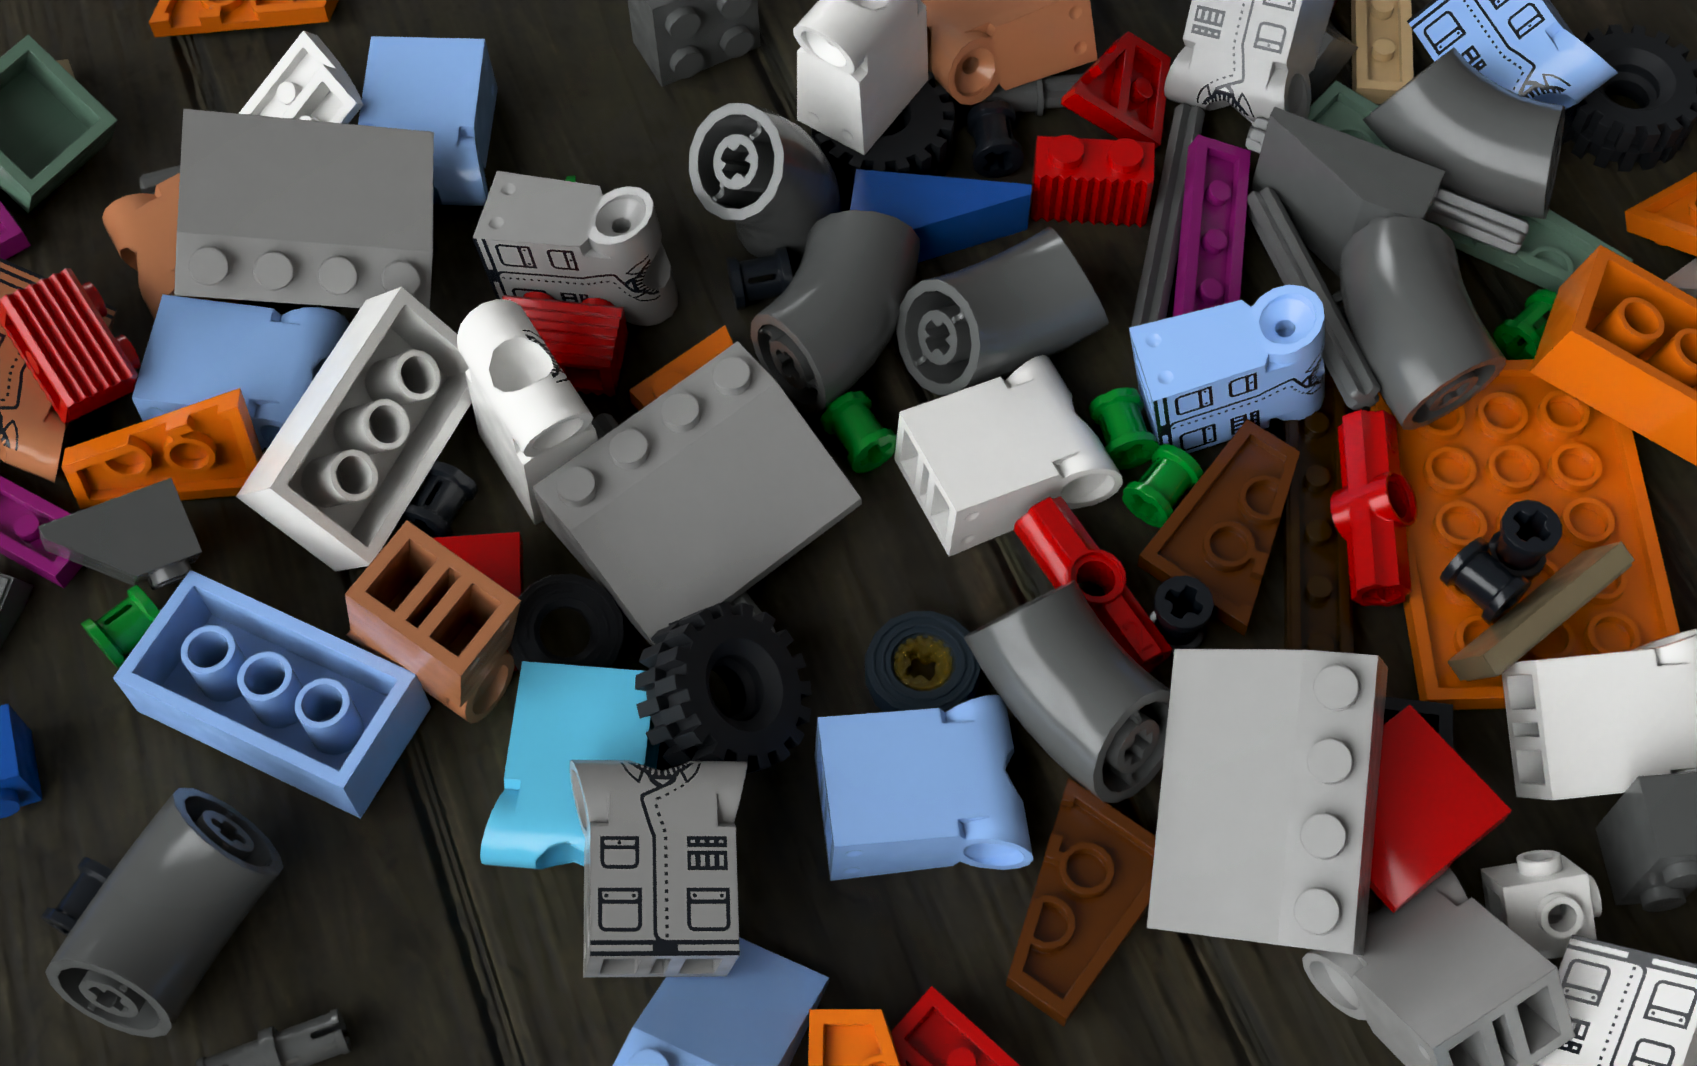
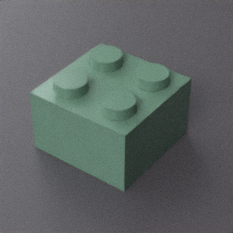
[0,34,117,214]

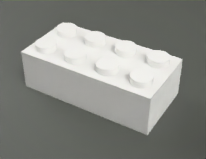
[236,286,472,572]

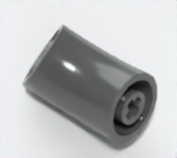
[1363,47,1565,219]
[689,103,843,266]
[751,210,920,415]
[1339,216,1506,430]
[896,226,1109,395]
[964,580,1170,803]
[45,787,283,1038]

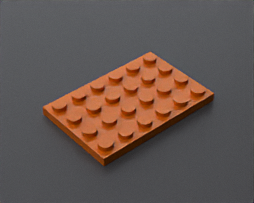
[1370,359,1680,710]

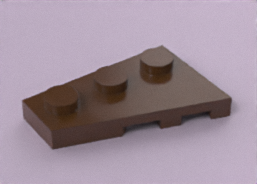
[1137,419,1300,637]
[1006,777,1156,1027]

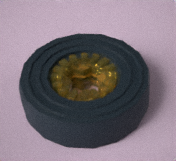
[865,611,982,712]

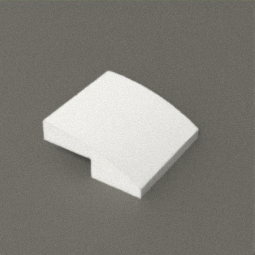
[239,31,363,124]

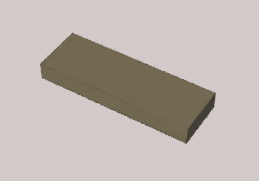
[1447,541,1635,681]

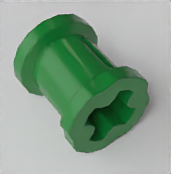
[1493,289,1557,360]
[1088,387,1159,470]
[820,391,897,473]
[1122,444,1203,528]
[81,584,160,669]

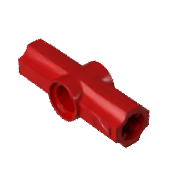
[1330,409,1418,607]
[1013,496,1173,673]

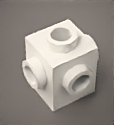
[1481,850,1602,959]

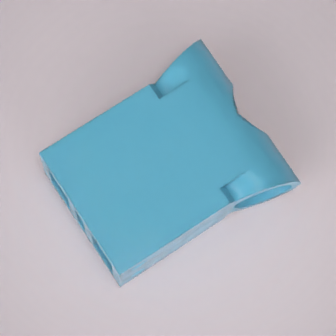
[480,661,660,870]

